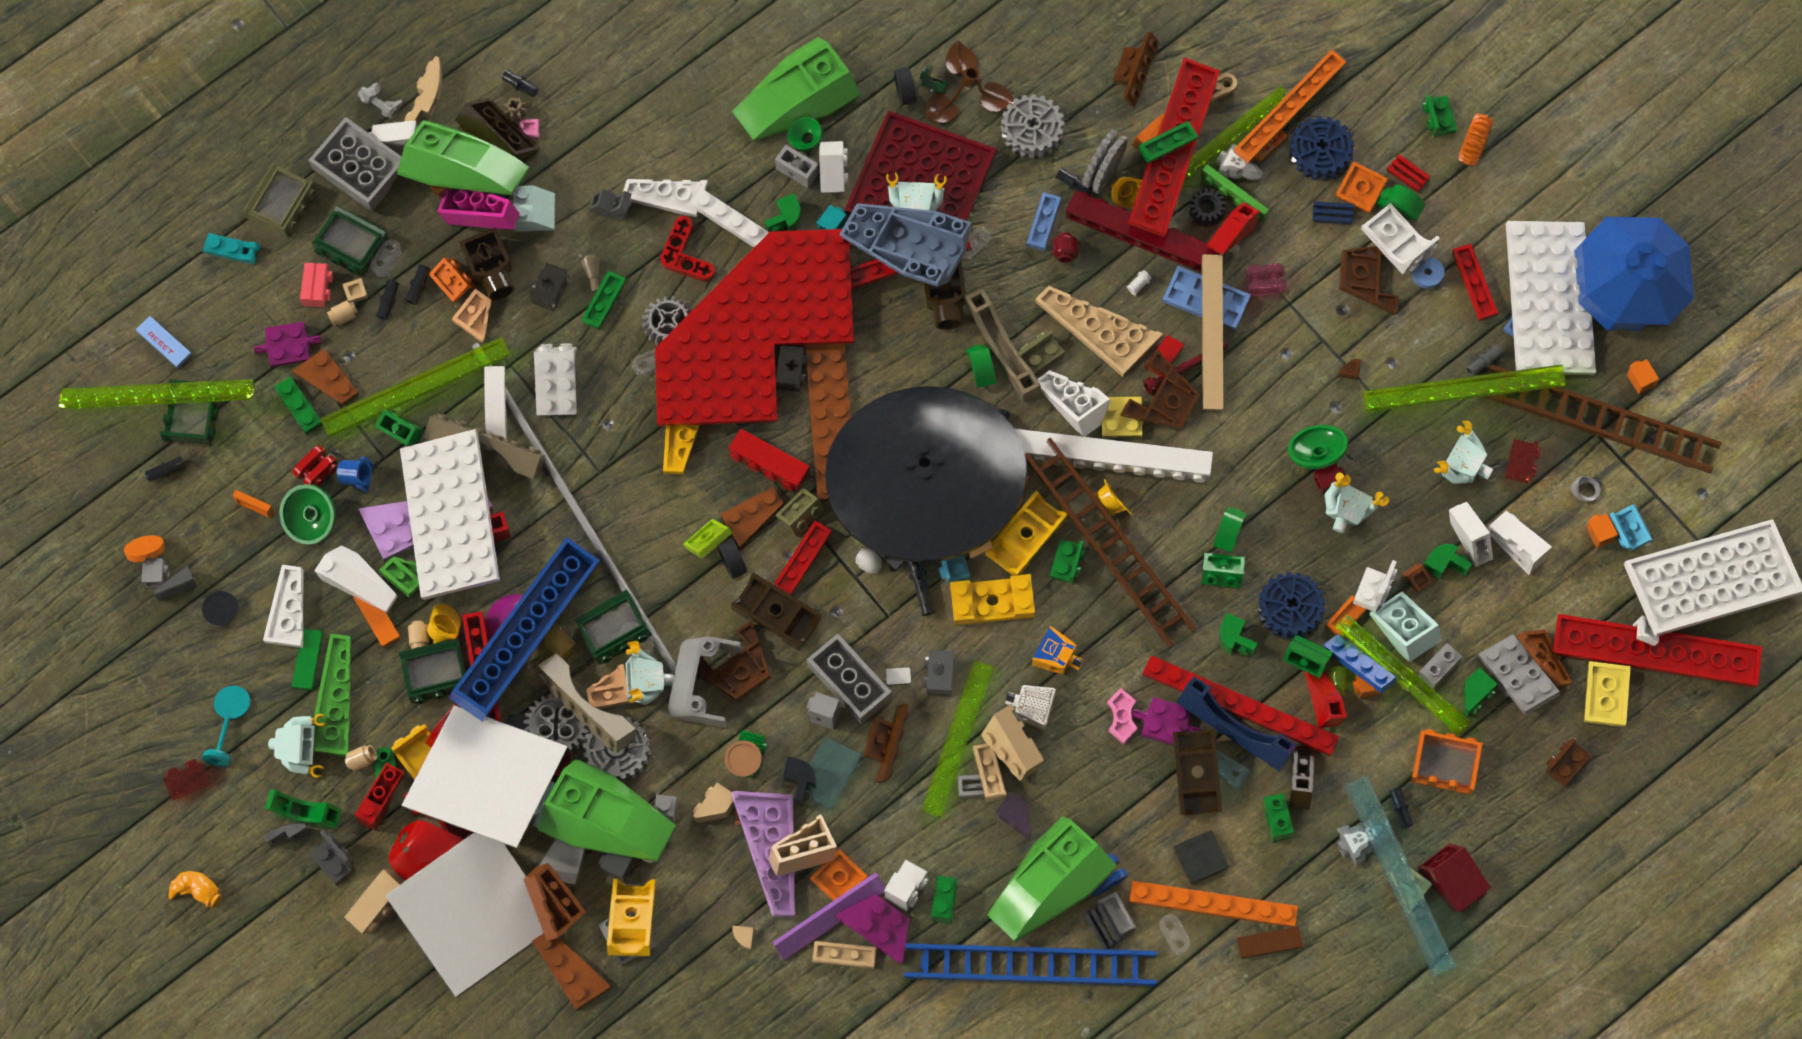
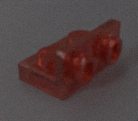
[1504,439,1541,484]
[163,758,211,801]

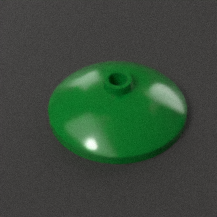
[1288,425,1348,469]
[279,484,336,544]

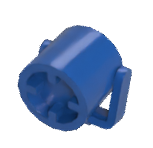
[337,457,373,493]

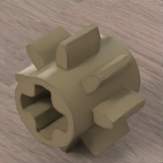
[503,98,528,122]

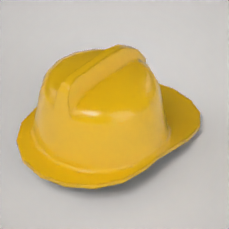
[1111,177,1142,209]
[1094,479,1134,517]
[427,604,461,644]

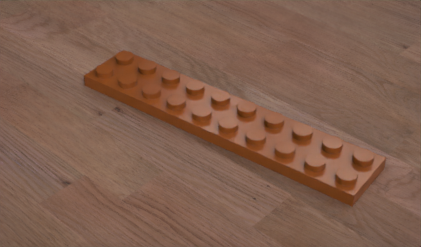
[805,344,851,502]

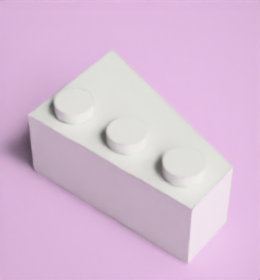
[1488,511,1552,575]

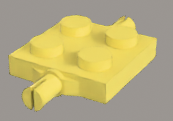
[1100,397,1144,438]

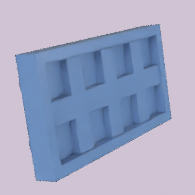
[1162,266,1251,331]

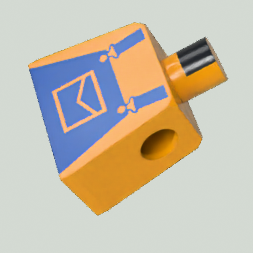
[1032,626,1084,674]

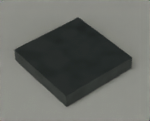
[1173,830,1229,885]

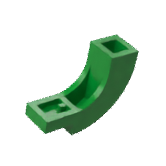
[265,789,342,829]

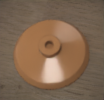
[725,741,762,777]

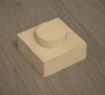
[343,278,368,303]

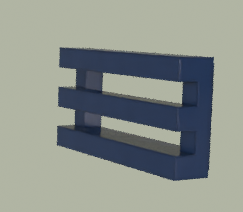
[1313,201,1353,225]

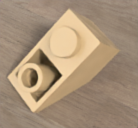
[693,783,735,823]

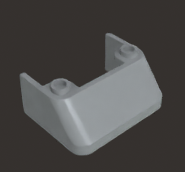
[668,637,743,728]

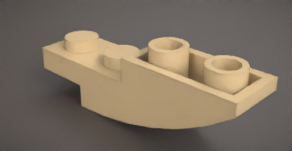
[405,56,442,126]

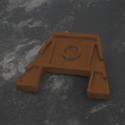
[1339,246,1399,315]
[1120,349,1199,430]
[697,621,771,702]

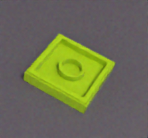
[683,519,732,559]

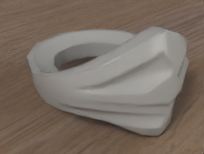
[1570,476,1601,502]

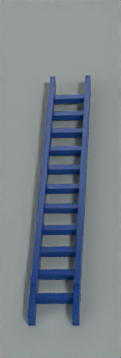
[904,943,1157,986]

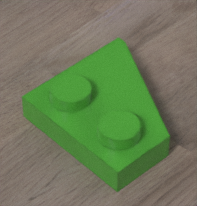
[379,556,420,598]

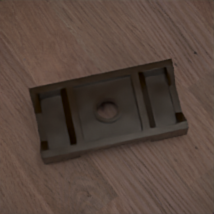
[731,572,821,651]
[1172,729,1222,815]

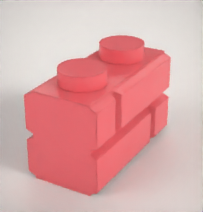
[300,263,333,308]

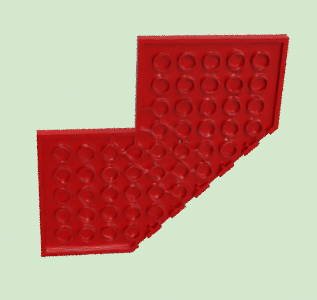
[655,229,854,427]

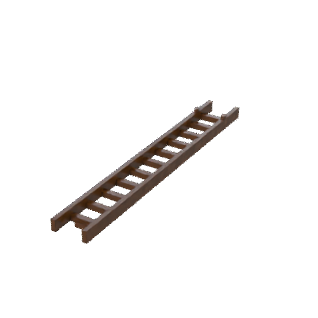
[1480,365,1722,474]
[1025,437,1196,649]

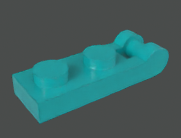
[203,233,261,265]

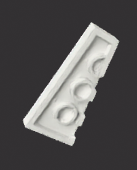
[623,179,708,218]
[263,565,303,648]

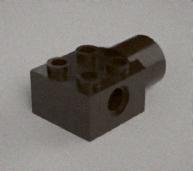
[459,227,515,300]
[924,261,966,330]

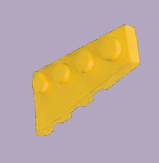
[663,425,700,474]

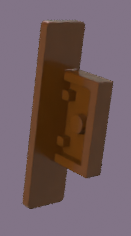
[1113,32,1159,107]
[863,703,908,783]

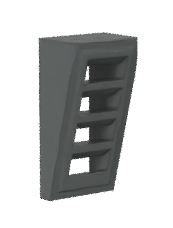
[154,566,196,601]

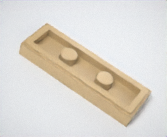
[973,743,1006,802]
[812,941,877,969]

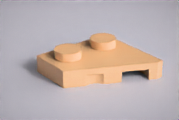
[452,289,491,343]
[586,664,630,709]

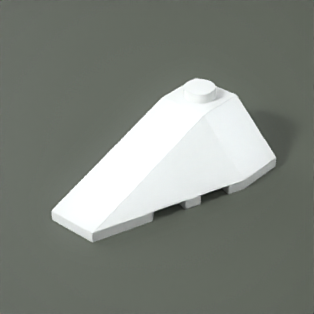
[1037,370,1111,437]
[315,545,398,613]

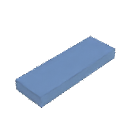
[1026,192,1062,251]

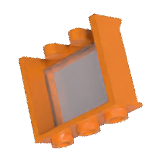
[1411,729,1483,795]

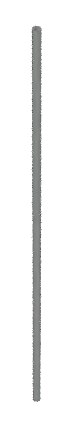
[472,343,695,695]

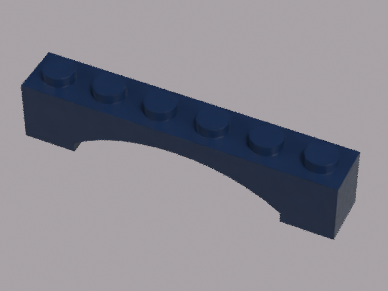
[1176,676,1297,771]

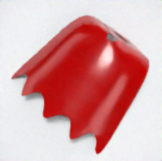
[388,820,464,881]

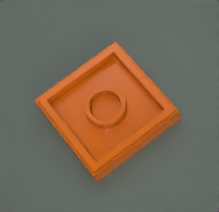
[1335,161,1388,214]
[810,849,868,901]

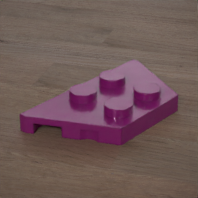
[835,894,909,964]

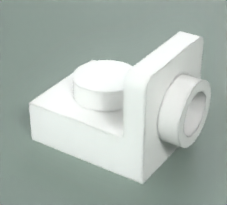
[1632,616,1659,646]

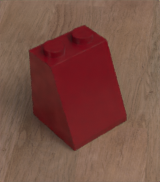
[1417,843,1491,912]

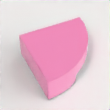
[519,119,539,139]

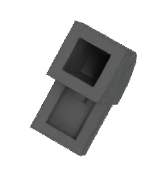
[589,189,632,220]

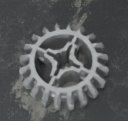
[642,296,693,346]

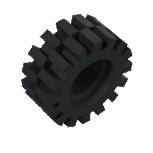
[1190,188,1226,227]

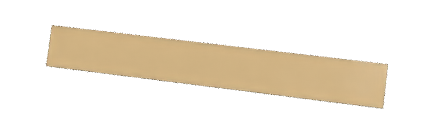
[1202,255,1223,411]

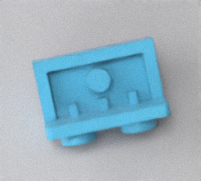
[1609,504,1653,552]

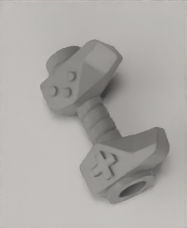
[358,83,402,120]

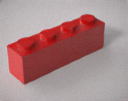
[728,429,810,492]

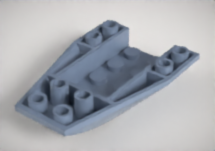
[840,203,972,287]

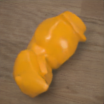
[169,871,222,909]

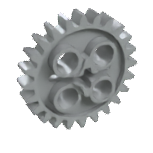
[523,693,590,756]

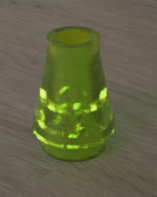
[1329,666,1349,697]

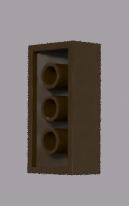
[455,98,540,163]

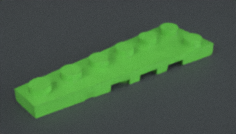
[312,634,352,757]

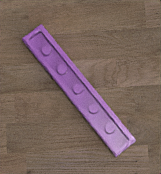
[772,872,885,960]

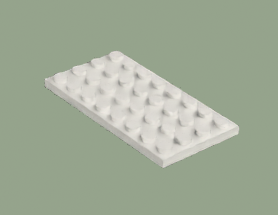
[1506,221,1596,375]
[400,429,500,600]
[1624,519,1802,636]

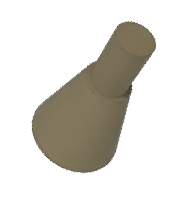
[581,255,600,292]

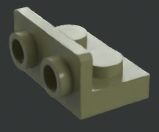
[1019,330,1065,375]
[775,488,825,537]

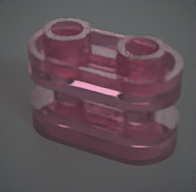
[1245,262,1287,296]

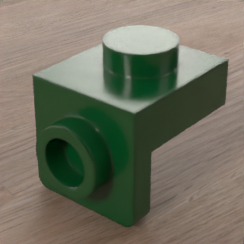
[920,65,949,94]

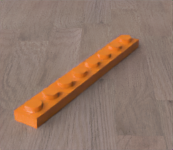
[1233,50,1347,164]
[1129,881,1298,928]

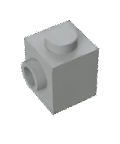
[141,557,170,588]

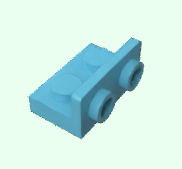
[939,555,970,585]

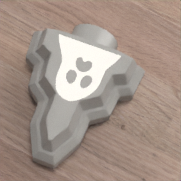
[1216,143,1263,180]
[1337,825,1387,866]

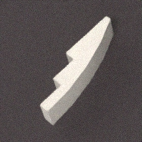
[484,366,507,450]

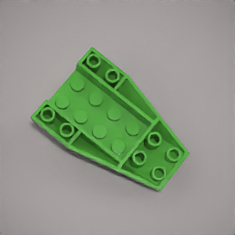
[732,37,861,141]
[397,120,529,195]
[538,759,677,862]
[988,816,1118,942]

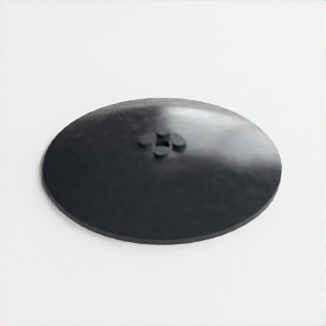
[825,386,1027,562]

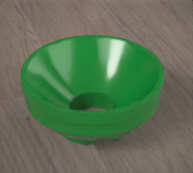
[787,117,823,152]

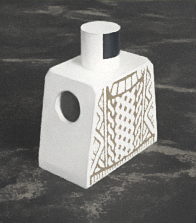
[1005,685,1056,731]

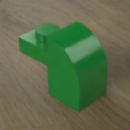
[1376,184,1426,220]
[764,193,801,232]
[966,344,996,388]
[1213,507,1247,553]
[1424,544,1472,579]
[1219,613,1258,656]

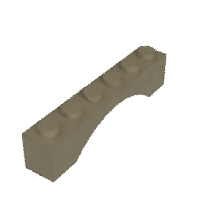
[965,288,1041,403]
[423,413,546,479]
[537,653,636,754]

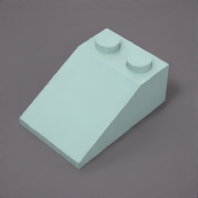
[1370,592,1442,662]

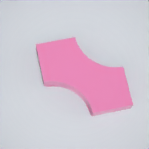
[1107,688,1138,745]

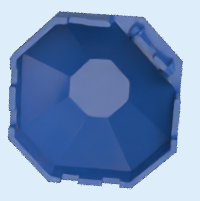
[1574,217,1694,331]

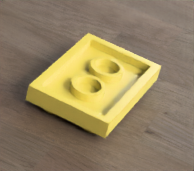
[1584,661,1631,727]

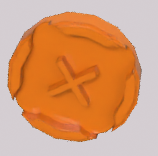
[124,535,165,562]

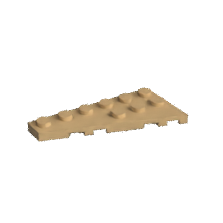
[1035,286,1163,377]

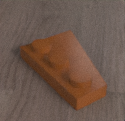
[1517,629,1572,688]

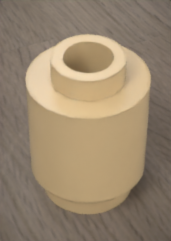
[327,300,358,326]
[408,621,430,649]
[345,745,377,772]

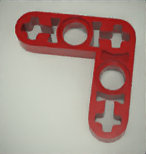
[660,216,715,282]

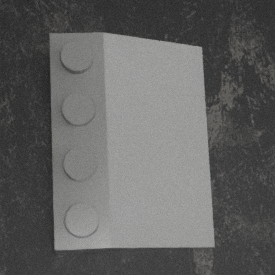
[309,117,402,212]

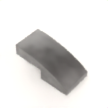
[263,824,310,847]

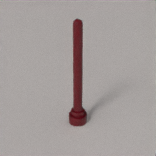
[1143,341,1228,395]

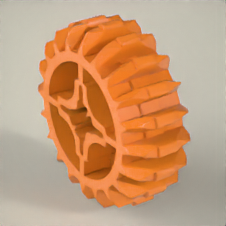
[1459,113,1493,166]

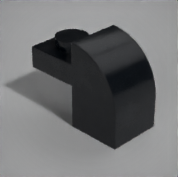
[783,757,817,806]

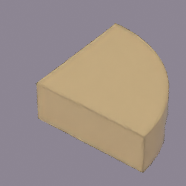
[733,925,754,949]

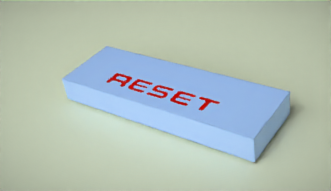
[136,316,192,368]

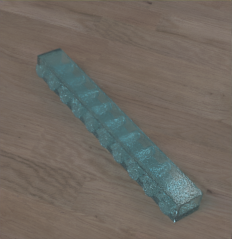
[1344,775,1456,978]

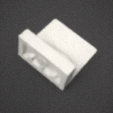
[1353,560,1397,612]

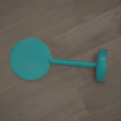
[202,686,250,767]

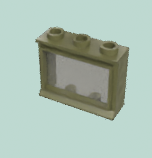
[244,163,316,237]

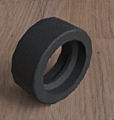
[893,67,917,106]
[717,538,747,579]

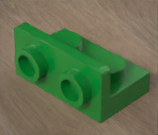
[1422,94,1457,137]
[1050,539,1086,584]
[1201,553,1245,588]

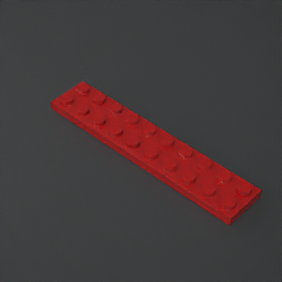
[1127,57,1220,237]
[1552,614,1762,688]

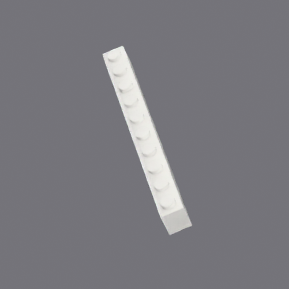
[1014,429,1213,483]

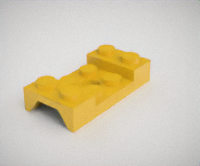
[986,491,1068,576]
[950,574,1035,626]
[607,879,656,956]

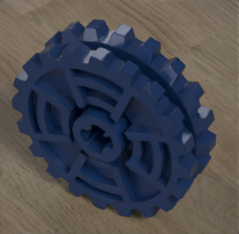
[1290,116,1354,181]
[1258,572,1325,640]

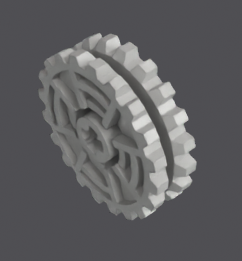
[1001,94,1065,159]
[1082,129,1129,194]
[583,717,651,784]

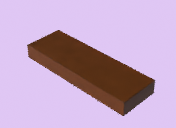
[1237,926,1303,959]

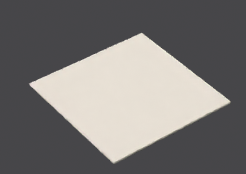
[402,706,567,848]
[385,832,544,997]

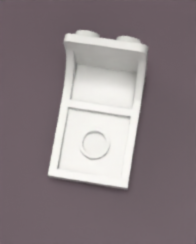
[1361,203,1440,275]
[534,343,577,415]

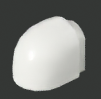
[856,547,883,574]

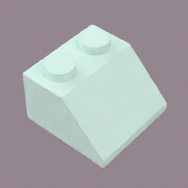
[513,186,555,231]

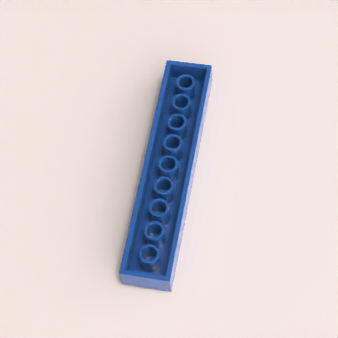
[449,537,600,722]

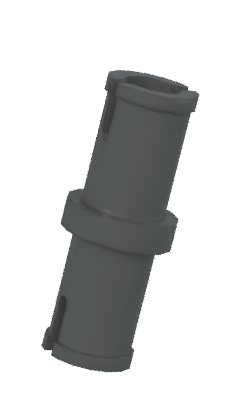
[1466,345,1504,377]

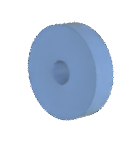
[1412,257,1444,289]

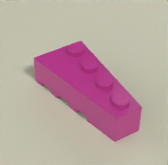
[437,189,520,230]

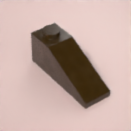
[1289,746,1315,809]

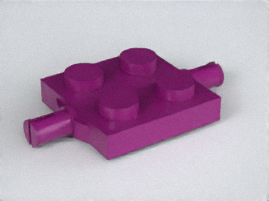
[254,321,322,367]
[1132,697,1201,745]

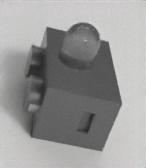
[923,650,954,696]

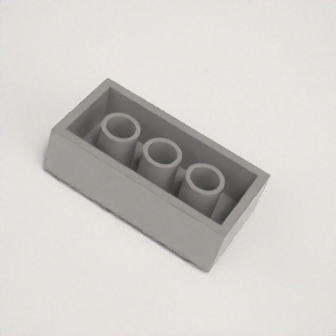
[807,633,892,725]

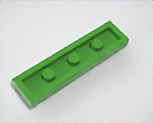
[1201,164,1269,223]

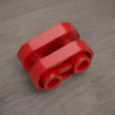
[292,445,338,487]

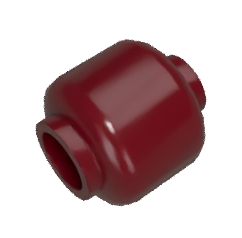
[1053,232,1078,263]

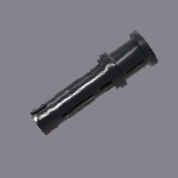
[905,561,935,616]

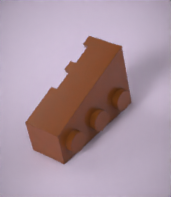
[523,863,586,941]

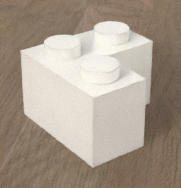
[819,141,848,192]
[884,860,929,912]

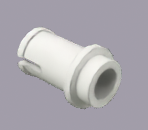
[1127,270,1152,296]

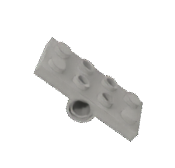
[1479,634,1560,716]

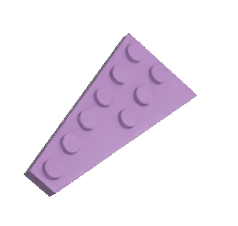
[358,497,493,562]
[731,791,795,917]

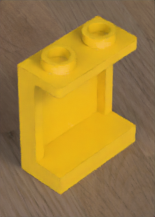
[391,724,431,781]

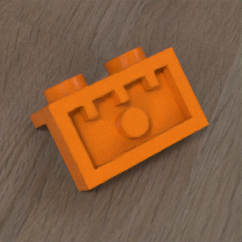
[429,258,476,302]

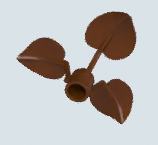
[926,40,1014,124]

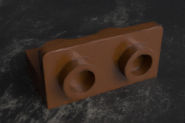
[1546,737,1592,787]

